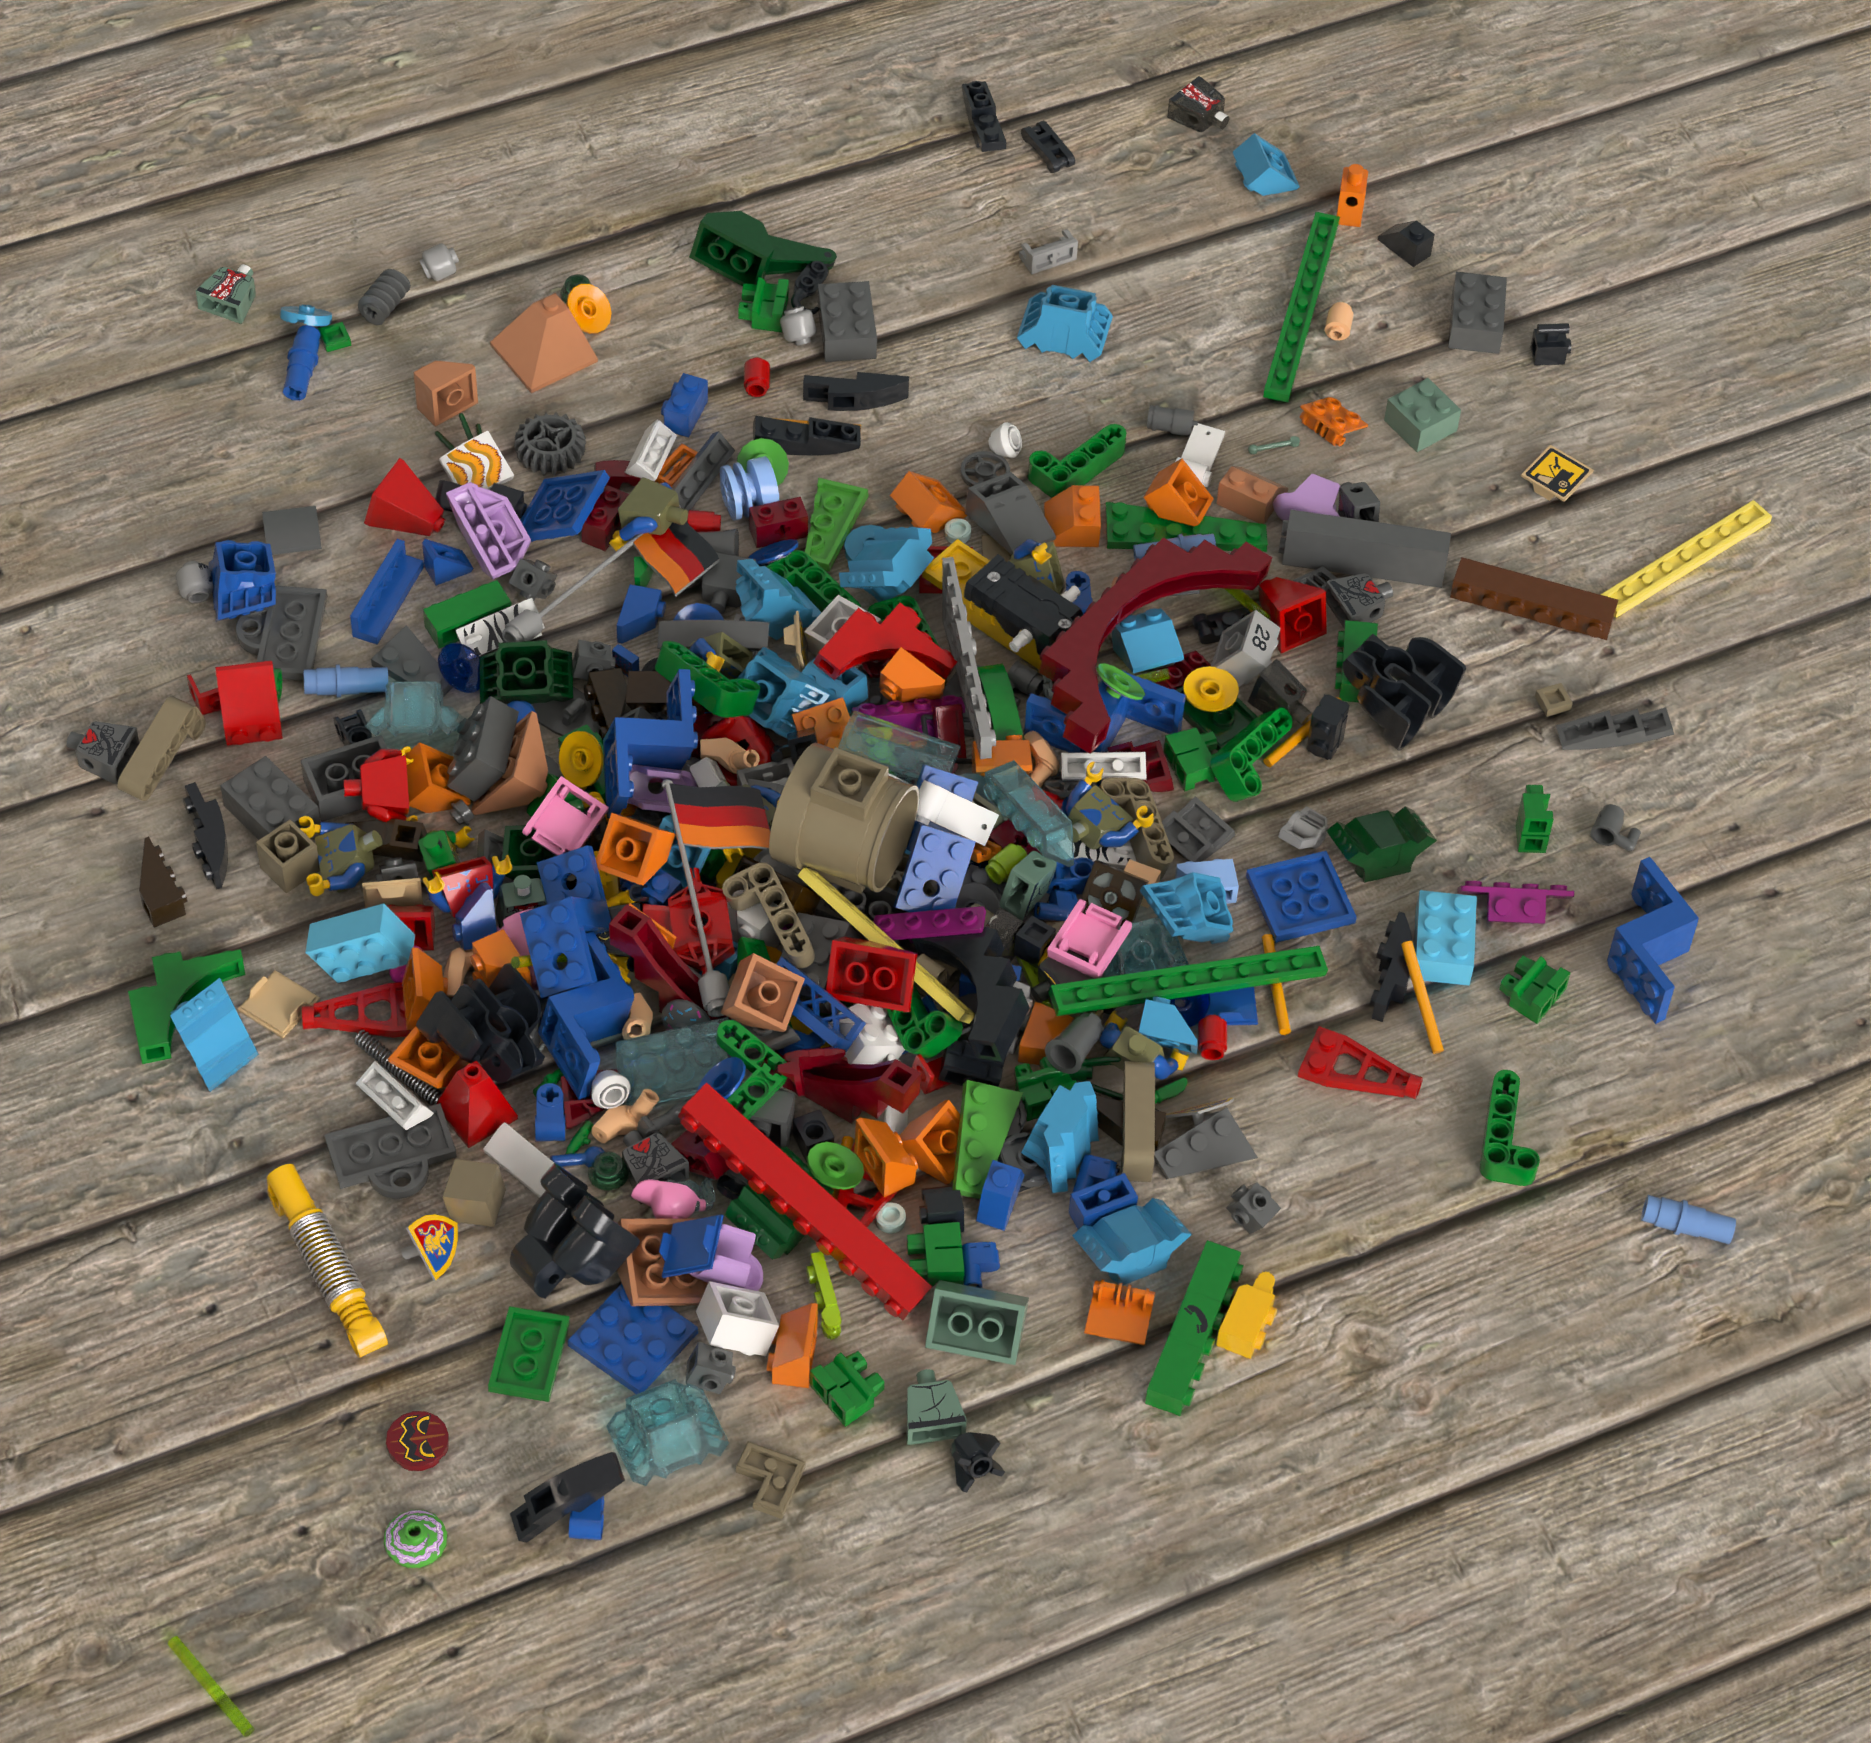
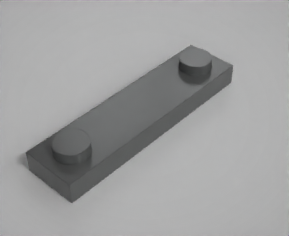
[672,431,735,512]

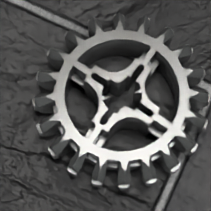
[514,411,586,476]

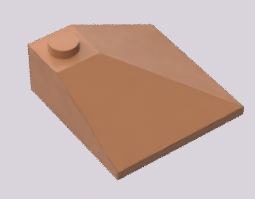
[490,293,598,393]
[471,711,548,815]
[617,1218,708,1306]

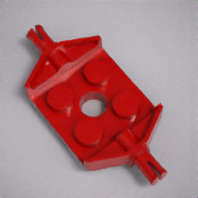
[668,867,735,977]

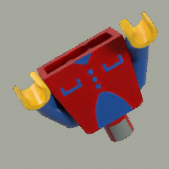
[422,855,512,918]

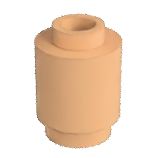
[1325,302,1353,340]

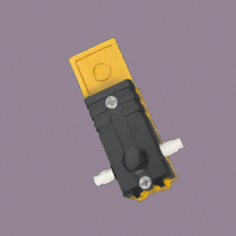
[922,539,1083,669]

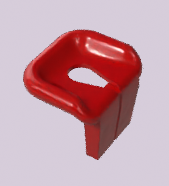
[701,716,775,786]

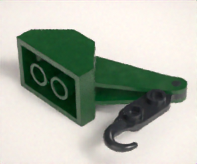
[689,211,837,315]

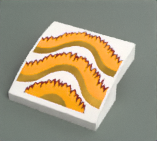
[439,431,514,490]

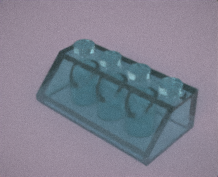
[838,710,961,785]
[983,760,1074,867]
[616,1017,742,1105]

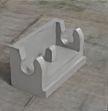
[1019,229,1078,275]

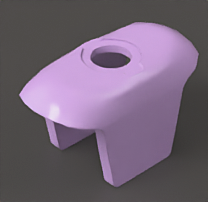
[1273,474,1340,521]
[627,765,697,812]
[688,1224,763,1291]

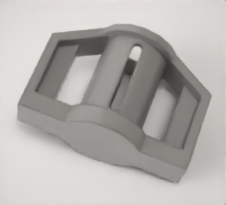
[1278,806,1328,849]

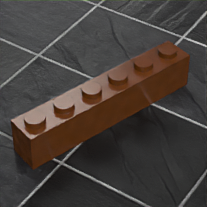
[1450,557,1618,640]

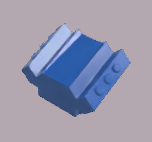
[209,540,276,622]

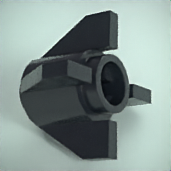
[950,1432,1005,1493]

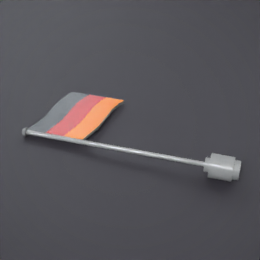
[502,504,719,642]
[662,779,770,1017]

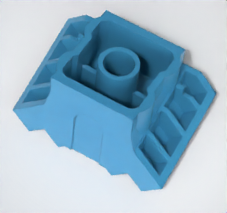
[1017,285,1113,362]
[839,527,934,602]
[736,559,822,640]
[737,647,830,738]
[1140,872,1233,944]
[170,978,259,1092]
[1021,1081,1099,1193]
[1072,1198,1192,1286]

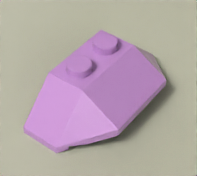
[446,482,531,579]

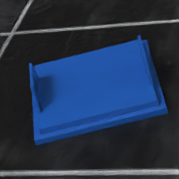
[1197,987,1258,1025]
[659,1214,724,1278]

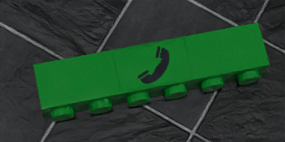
[1145,1240,1244,1416]

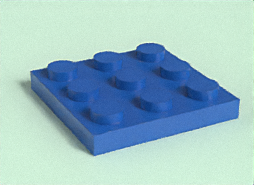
[520,470,610,542]
[1246,851,1357,943]
[568,1283,698,1397]

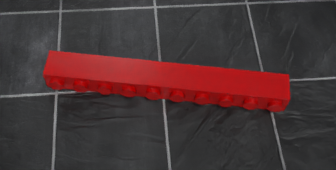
[678,1082,932,1321]

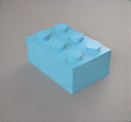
[1414,890,1477,986]
[305,903,415,983]

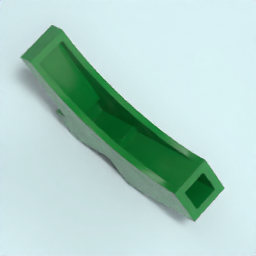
[128,949,246,1064]

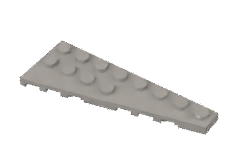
[942,557,996,759]

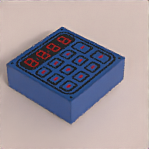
[612,644,640,677]

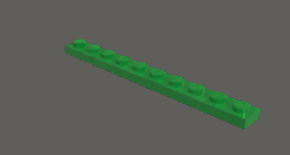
[1263,212,1340,402]
[1048,946,1328,1016]

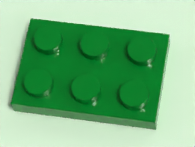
[488,1306,570,1402]

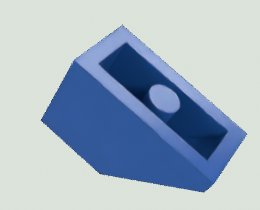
[616,584,666,644]
[452,882,497,950]
[976,1160,1025,1231]

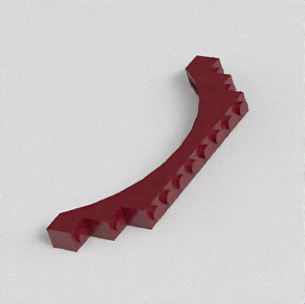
[1039,537,1273,754]
[609,904,921,1124]

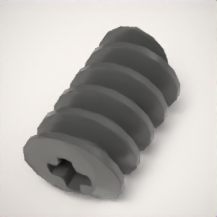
[358,269,411,325]

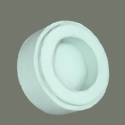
[944,518,971,543]
[876,1202,906,1234]

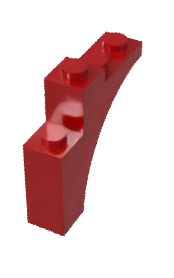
[813,602,958,681]

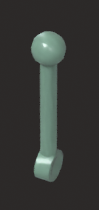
[1248,436,1300,455]

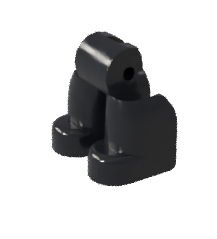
[1342,634,1466,751]
[416,963,545,1083]
[510,1163,640,1299]

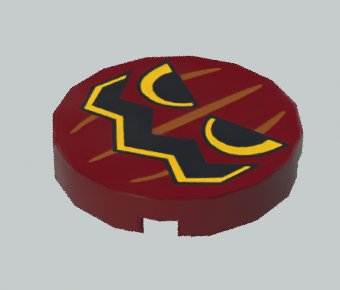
[386,1411,449,1471]

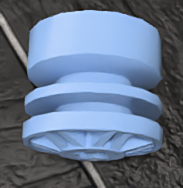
[720,456,780,521]

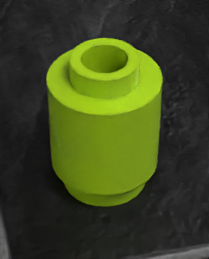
[985,844,1027,884]

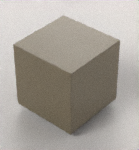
[256,820,320,893]
[442,1159,506,1227]

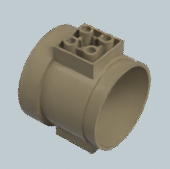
[769,743,919,894]

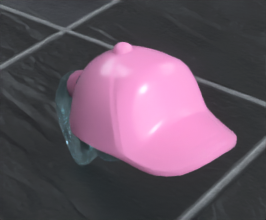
[631,1177,715,1219]

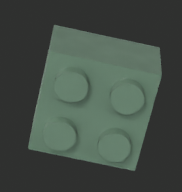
[1384,378,1461,452]

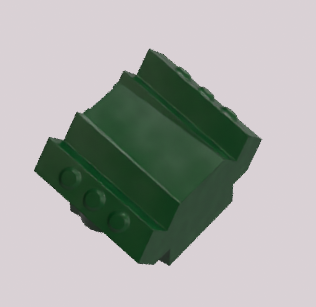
[480,640,573,705]
[1326,806,1437,883]
[724,1146,834,1260]

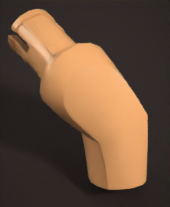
[1023,731,1060,791]
[700,738,760,774]
[443,947,473,997]
[622,992,653,1046]
[591,1089,659,1144]

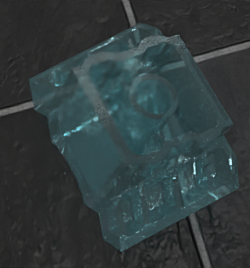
[365,682,463,737]
[1103,917,1189,977]
[606,1379,729,1486]

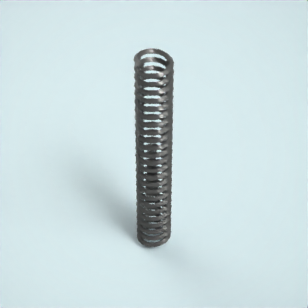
[355,1030,442,1106]

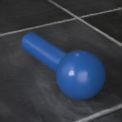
[550,1146,607,1169]

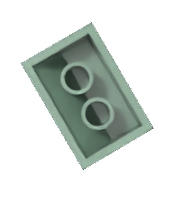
[925,1280,1029,1365]

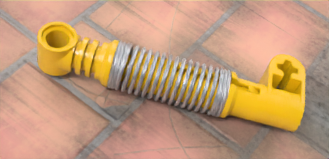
[267,1164,388,1358]

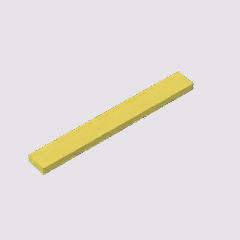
[1600,500,1772,618]
[797,868,975,1024]

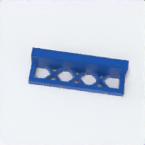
[350,539,424,645]
[777,957,866,1052]

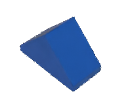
[422,539,474,586]

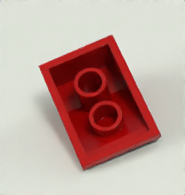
[215,661,283,746]
[826,937,917,1012]

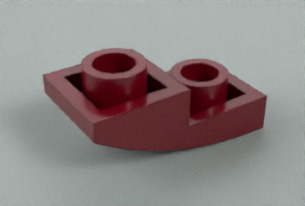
[594,460,642,490]
[1151,650,1211,690]

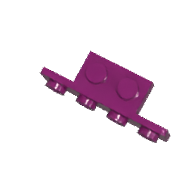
[852,695,965,745]
[1457,881,1574,924]
[873,906,986,943]

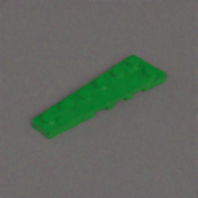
[1105,502,1268,552]

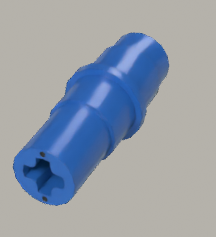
[283,325,320,401]

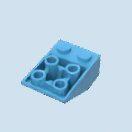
[801,658,868,713]

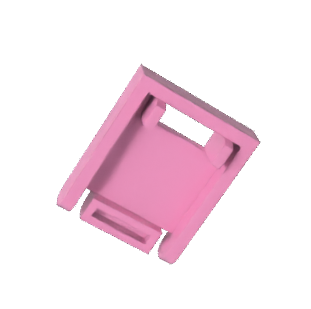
[522,776,609,856]
[1047,899,1132,979]

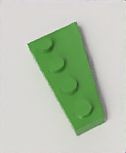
[805,478,869,572]
[952,1080,1023,1199]

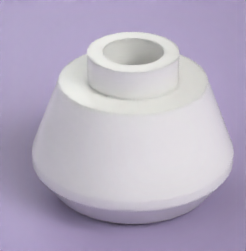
[988,422,1022,458]
[592,1070,631,1109]

